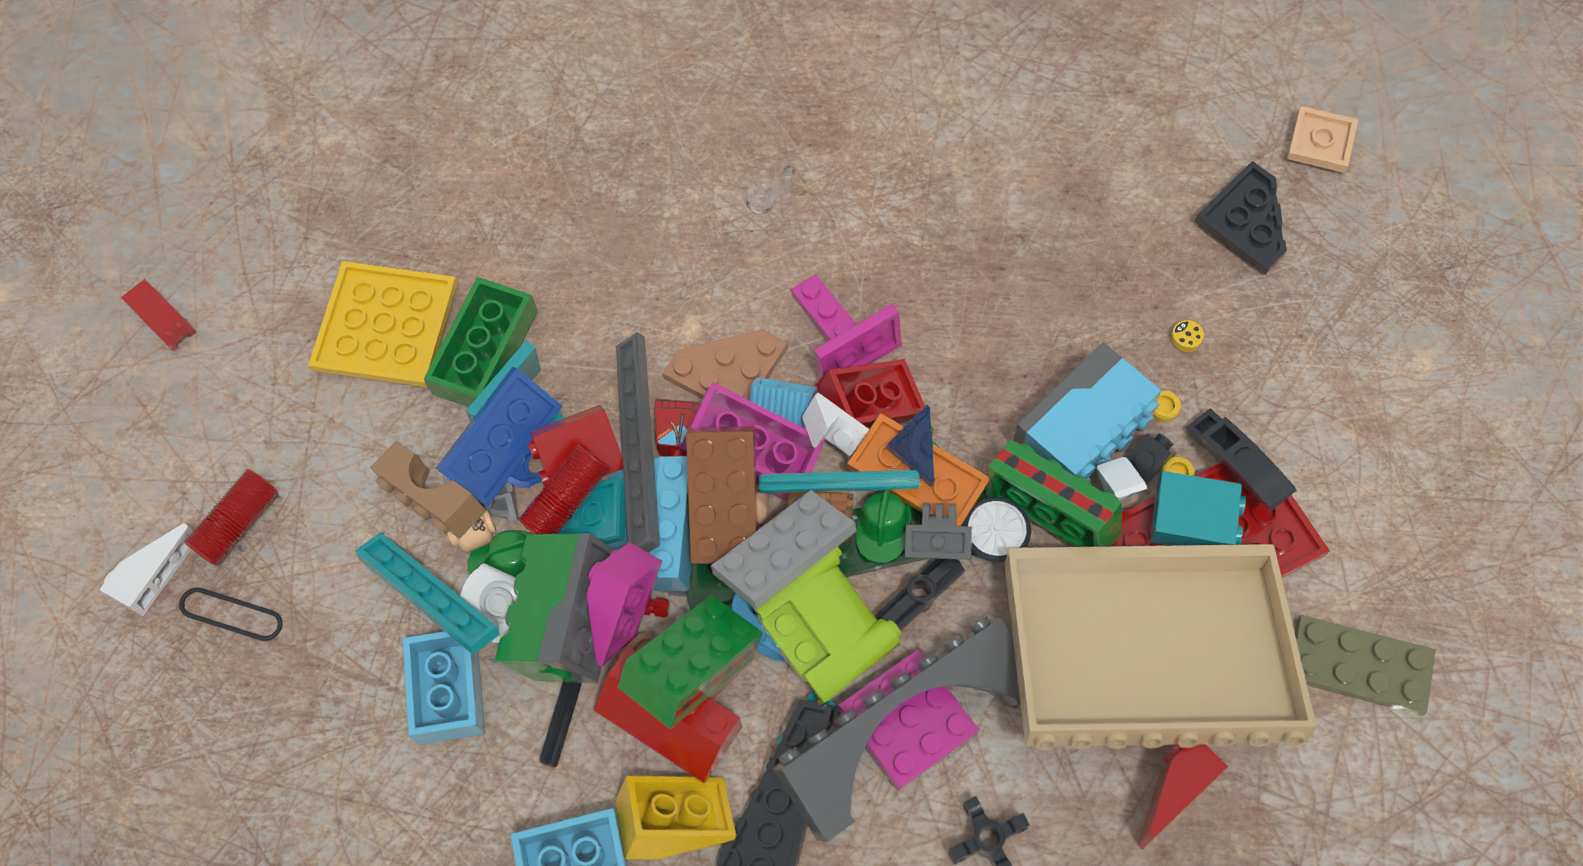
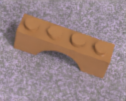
[370,441,486,539]

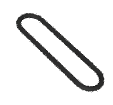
[179,587,283,641]

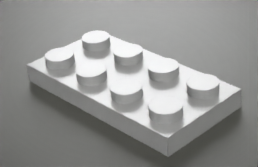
[711,490,857,610]

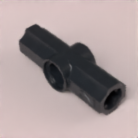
[875,559,965,631]

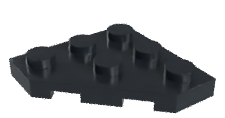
[1194,161,1287,275]

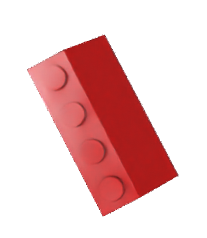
[593,646,742,784]

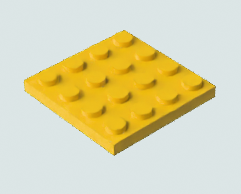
[308,261,458,388]

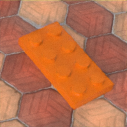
[847,413,990,526]

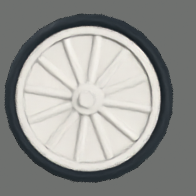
[963,497,1031,562]

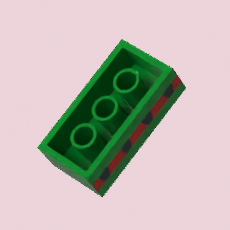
[988,439,1122,547]
[618,594,763,729]

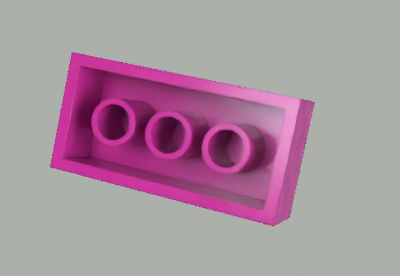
[679,382,826,504]

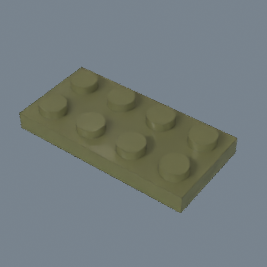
[1295,615,1436,716]

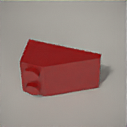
[814,359,928,430]
[1137,744,1228,850]

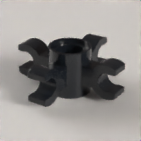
[948,796,1030,866]

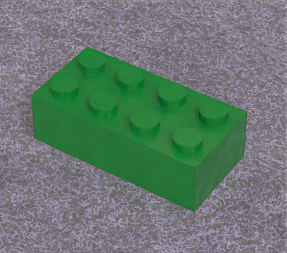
[424,277,538,407]

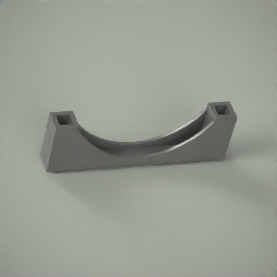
[773,616,1020,842]

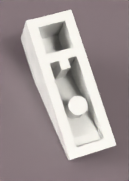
[99,523,193,616]

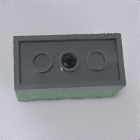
[495,533,614,683]

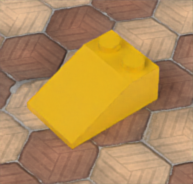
[616,776,736,860]

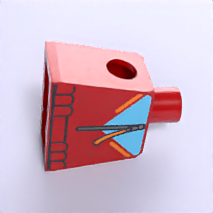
[655,398,700,457]

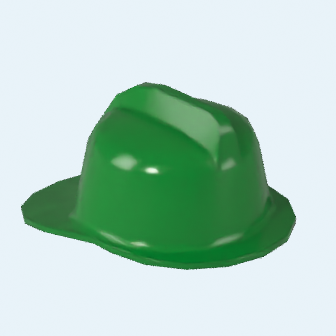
[856,490,911,563]
[467,530,532,577]

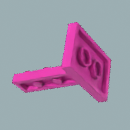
[791,274,902,380]

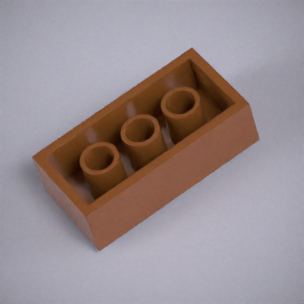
[686,426,758,564]

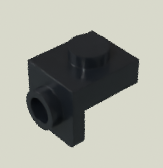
[1127,432,1177,483]

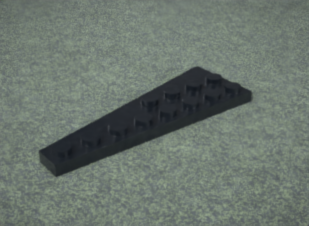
[717,700,835,866]

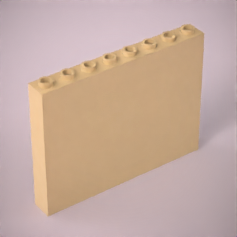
[1005,544,1317,750]

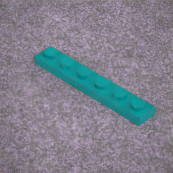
[355,532,500,655]

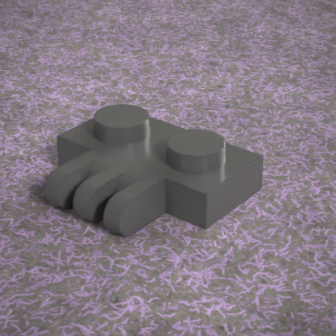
[905,503,972,560]

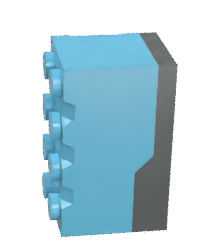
[1014,342,1161,482]

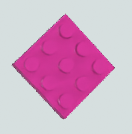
[837,650,980,791]

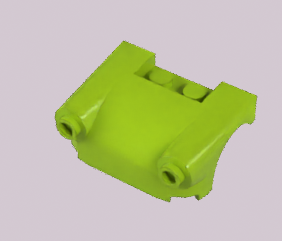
[741,546,902,705]

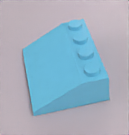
[607,456,692,591]

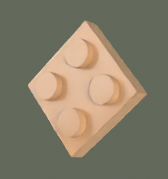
[1287,106,1359,173]

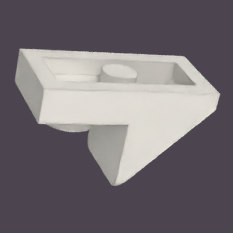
[802,393,869,457]
[1097,457,1147,500]

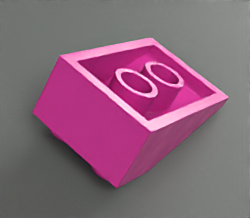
[587,542,663,667]

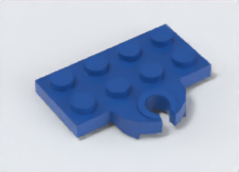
[435,367,562,507]

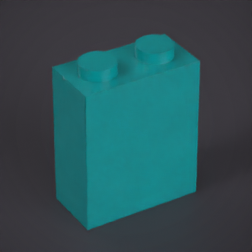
[1150,471,1245,546]

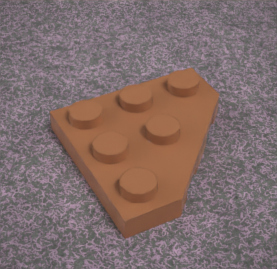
[662,329,788,401]

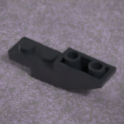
[1185,408,1297,511]

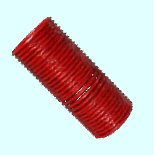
[519,444,610,535]
[184,469,278,566]

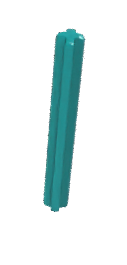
[759,470,920,493]

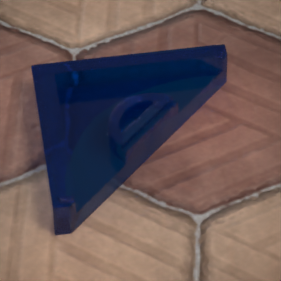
[887,405,935,487]

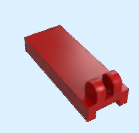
[121,278,196,351]

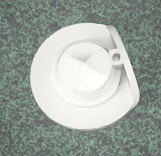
[460,564,517,643]

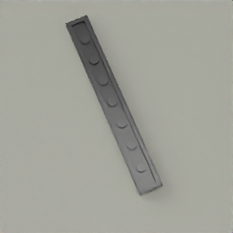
[616,332,660,552]

